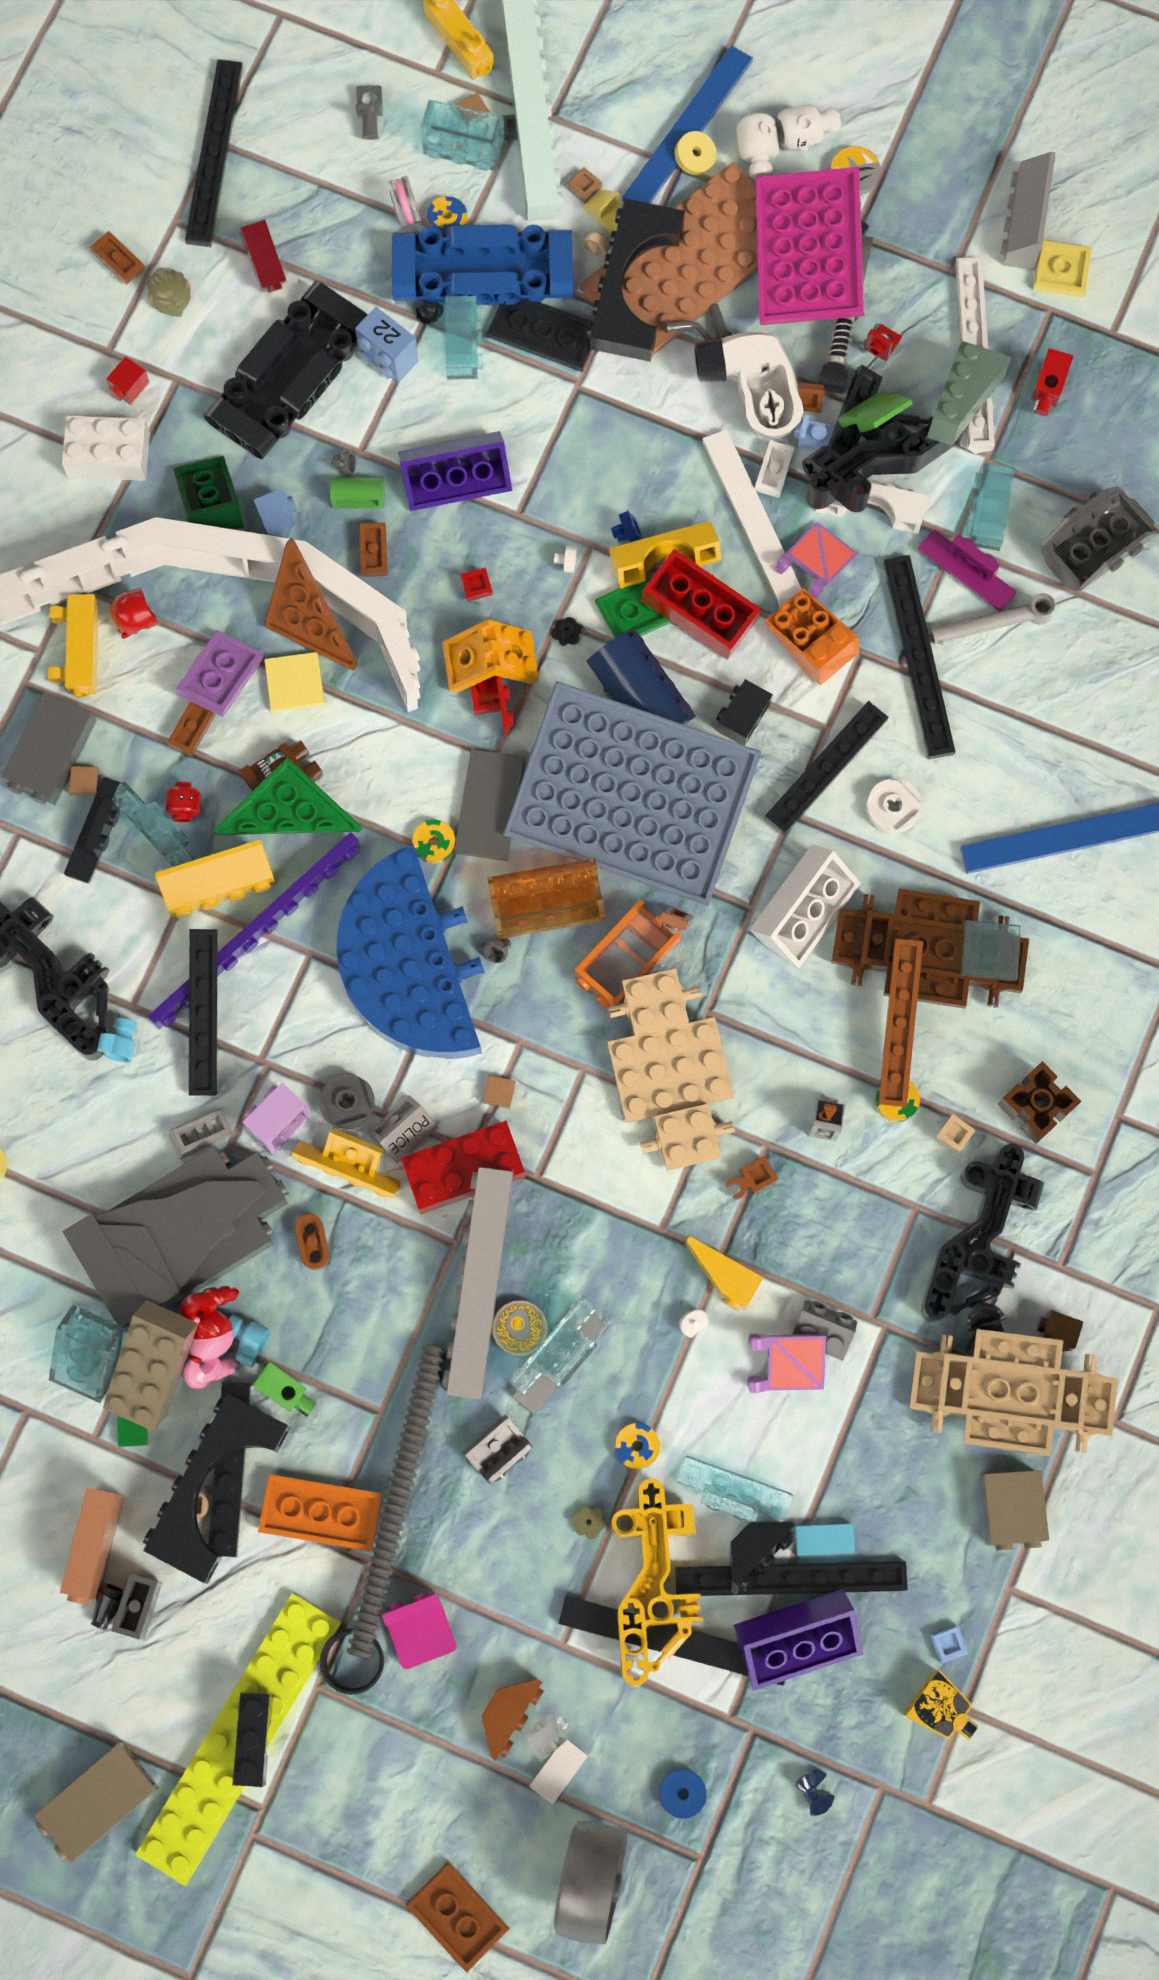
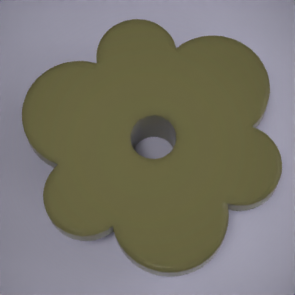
[572,1506,605,1539]

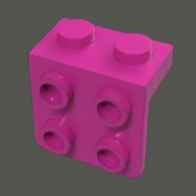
[382,1591,457,1669]

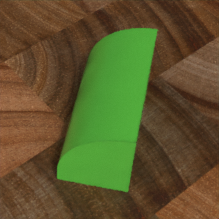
[330,477,385,509]

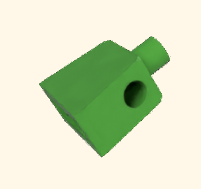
[252,1362,317,1417]

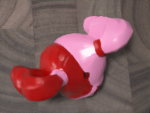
[179,1286,240,1389]

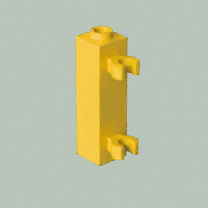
[423,0,494,80]
[47,594,99,698]

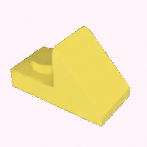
[583,190,622,235]

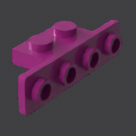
[918,530,1016,612]

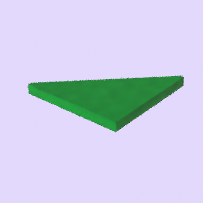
[213,757,362,835]

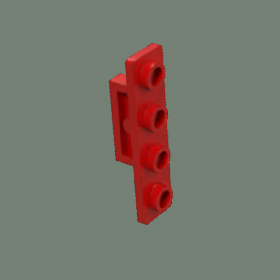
[467,661,514,736]

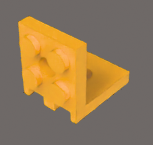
[442,619,539,693]

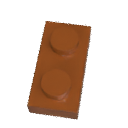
[90,231,145,285]
[359,522,388,577]
[167,701,216,757]

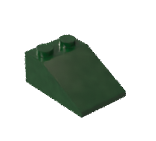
[173,456,244,530]

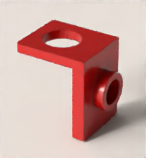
[864,324,902,362]

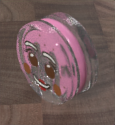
[387,175,422,228]

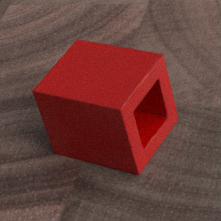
[106,356,150,405]

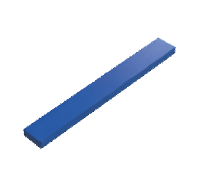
[622,45,753,204]
[960,804,1159,874]

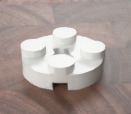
[866,779,921,835]

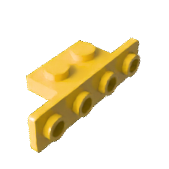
[290,1128,401,1198]

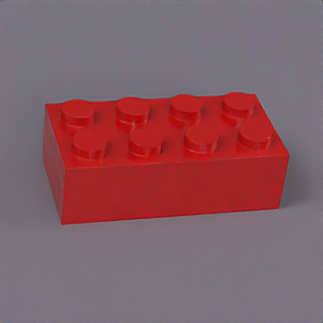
[641,549,761,660]
[400,1120,526,1215]

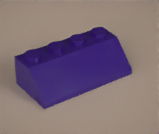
[397,431,513,511]
[733,1589,863,1691]

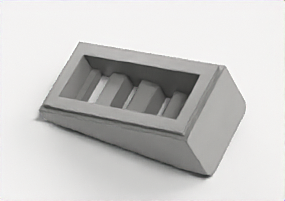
[169,1108,233,1160]

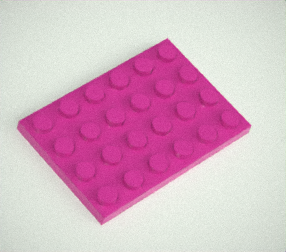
[756,167,864,326]

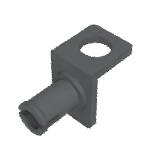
[355,85,383,140]

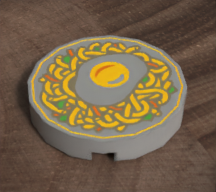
[492,1300,548,1357]

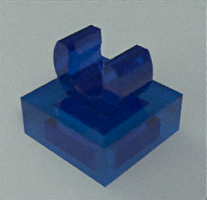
[611,511,643,542]

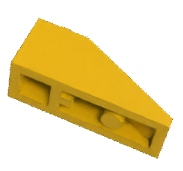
[685,1236,763,1311]

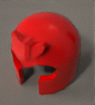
[110,587,160,639]

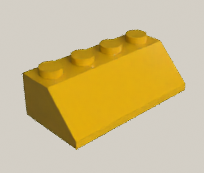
[155,839,276,918]

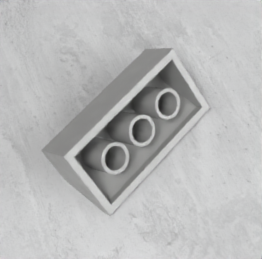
[1000,152,1056,270]

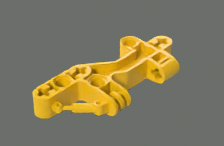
[611,1478,703,1687]

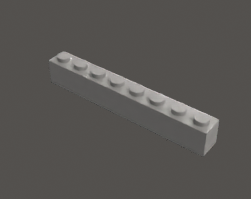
[443,1167,514,1400]

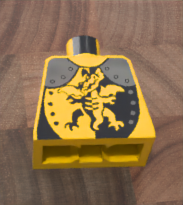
[903,1669,978,1740]

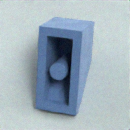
[253,488,297,538]

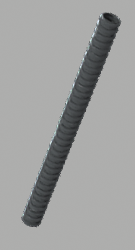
[346,1344,447,1659]

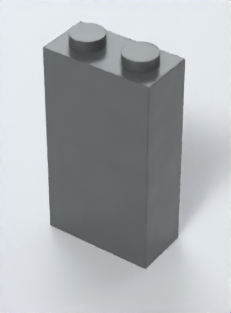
[1,692,97,805]

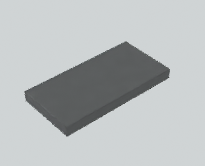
[454,749,524,862]

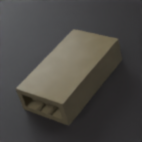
[34,1742,160,1863]

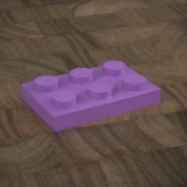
[176,630,263,717]

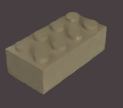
[103,1300,198,1431]

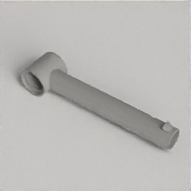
[930,593,1055,645]

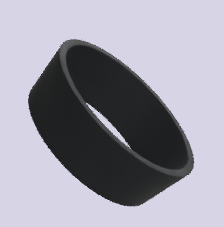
[320,1628,384,1695]

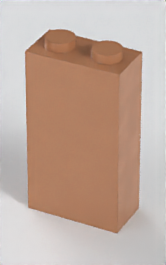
[60,1488,125,1604]

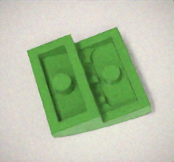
[837,393,913,433]

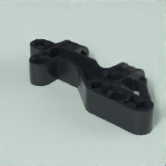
[802,414,957,512]
[0,897,110,1061]
[921,1143,1045,1323]

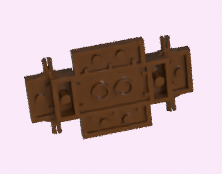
[831,888,1029,1009]

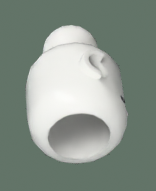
[776,104,841,151]
[736,113,779,180]

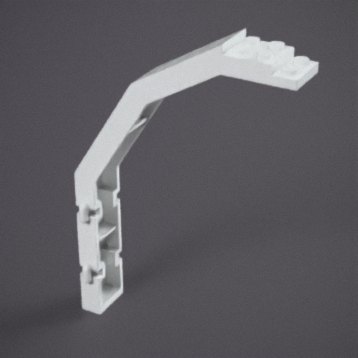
[0,517,421,712]

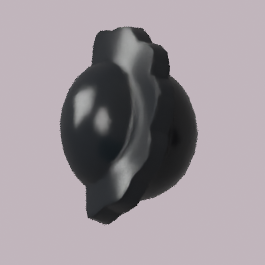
[416,303,444,325]

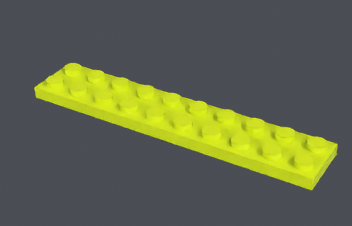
[135,1593,342,1886]

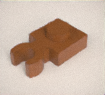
[726,1156,779,1200]

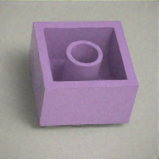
[242,1082,311,1155]

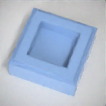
[930,1625,968,1663]

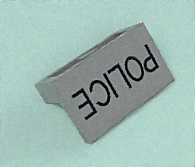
[368,1095,438,1164]

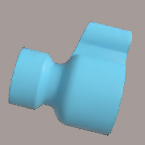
[97,1018,137,1062]
[229,1315,270,1368]

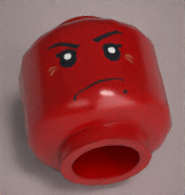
[165,781,201,823]

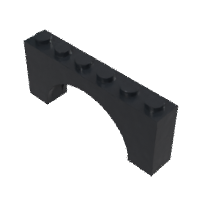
[586,198,685,362]
[143,1393,291,1584]

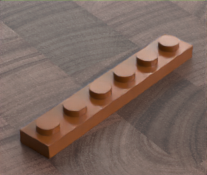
[878,939,923,1108]

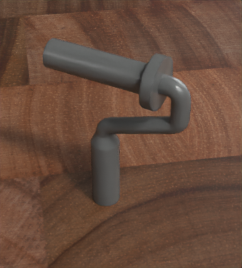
[664,303,733,341]

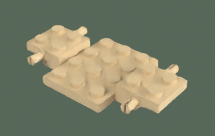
[607,968,735,1171]
[910,1329,1118,1456]

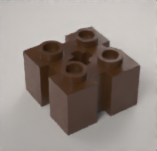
[998,1061,1082,1144]

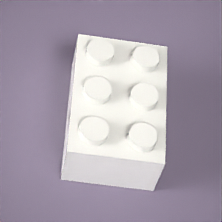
[62,416,150,481]

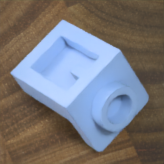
[794,413,834,451]

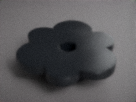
[551,617,582,646]

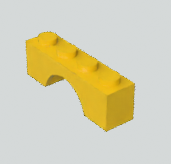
[609,521,721,588]

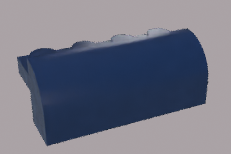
[586,629,696,725]

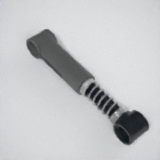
[819,235,873,395]

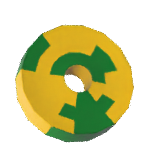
[412,819,456,864]
[875,1081,920,1122]

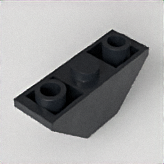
[729,1521,795,1595]

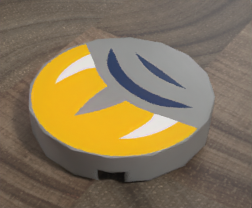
[830,146,881,195]

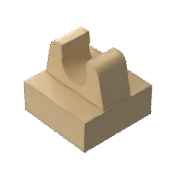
[935,1114,975,1154]

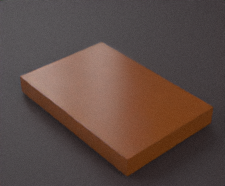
[405,1861,510,1973]

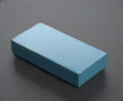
[795,1524,855,1556]

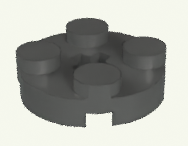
[319,1073,375,1130]

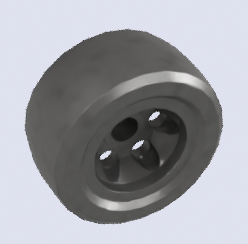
[554,1821,628,1944]

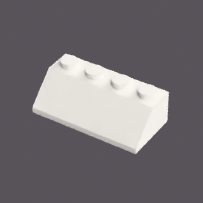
[750,845,861,968]

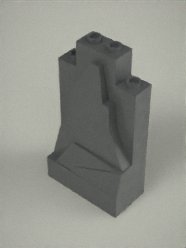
[62,1146,289,1333]

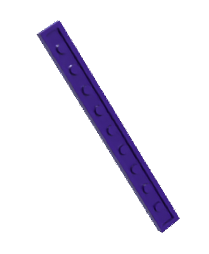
[148,832,360,1030]

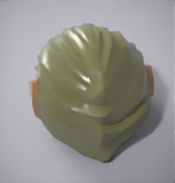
[147,267,191,317]

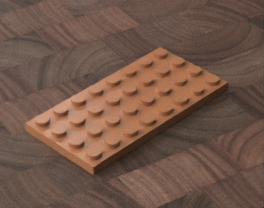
[580,162,758,356]

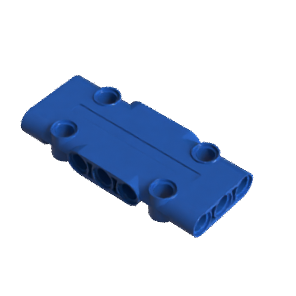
[392,224,573,306]

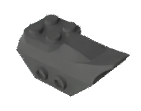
[1041,486,1159,591]

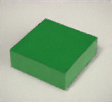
[117,1418,148,1447]

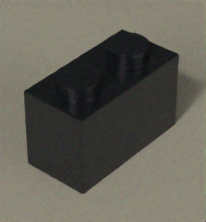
[716,679,773,746]

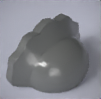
[331,450,356,475]
[479,937,512,963]

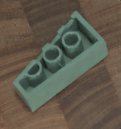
[927,341,1012,446]

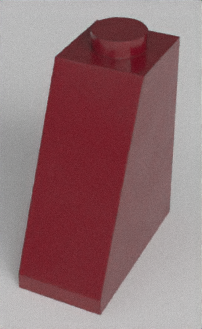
[239,220,287,293]

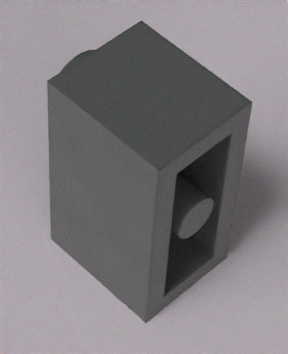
[111,1573,163,1640]

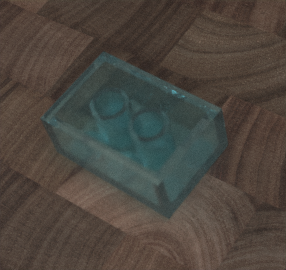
[421,99,505,172]
[48,1305,125,1403]

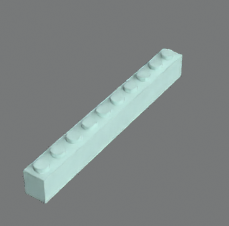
[501,0,563,221]

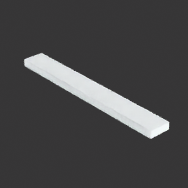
[955,257,995,450]
[702,429,802,608]

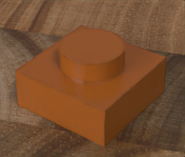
[797,383,824,413]

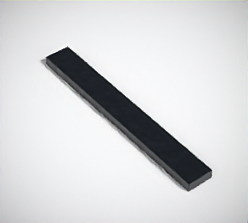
[185,59,243,247]
[883,555,956,760]
[675,1561,908,1596]
[558,1595,790,1686]

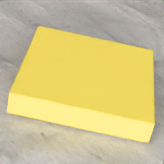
[1033,240,1092,298]
[265,652,325,712]

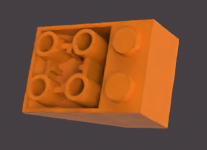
[764,588,859,686]

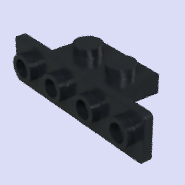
[64,777,129,884]

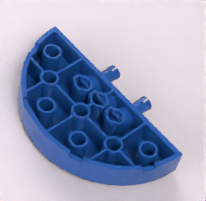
[336,844,485,1059]

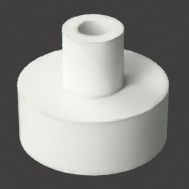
[554,546,577,573]

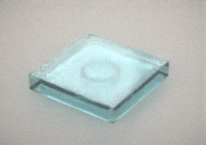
[961,920,1021,981]

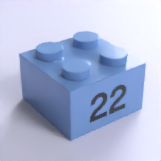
[355,307,418,383]

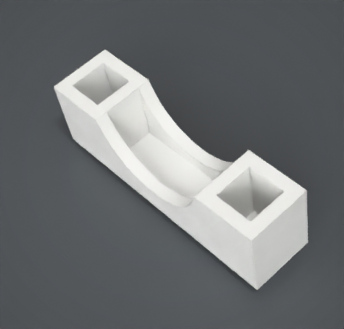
[816,481,928,534]

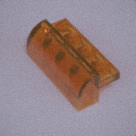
[487,858,606,940]

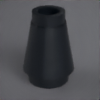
[91,1583,124,1630]

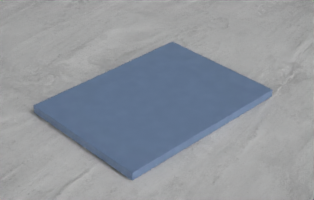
[503,681,762,906]

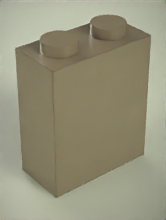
[980,1470,1049,1551]

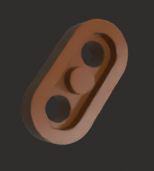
[295,1214,330,1270]

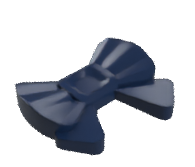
[795,1770,835,1816]

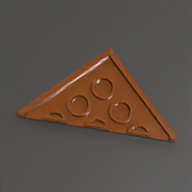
[264,538,358,671]

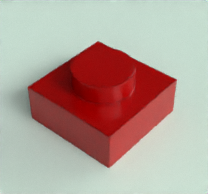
[460,568,493,602]

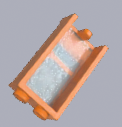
[574,899,682,1012]

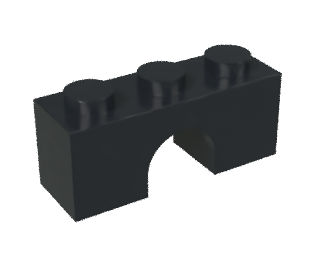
[232,1692,273,1787]

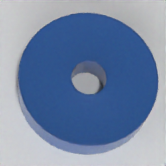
[659,1769,707,1819]

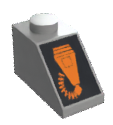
[808,1097,845,1142]

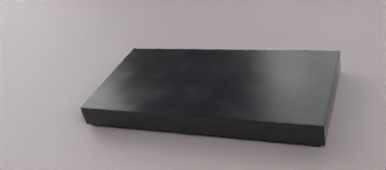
[487,299,594,373]

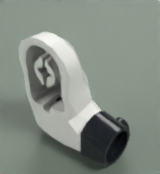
[694,332,803,439]

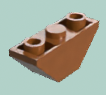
[482,1679,544,1761]

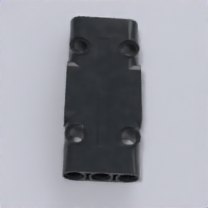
[203,280,368,460]

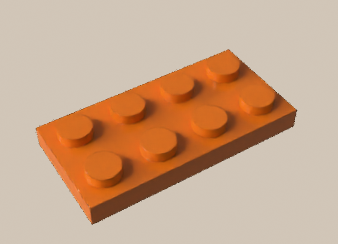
[258,1474,383,1552]

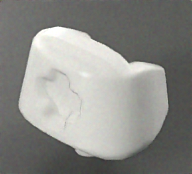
[679,1309,708,1337]

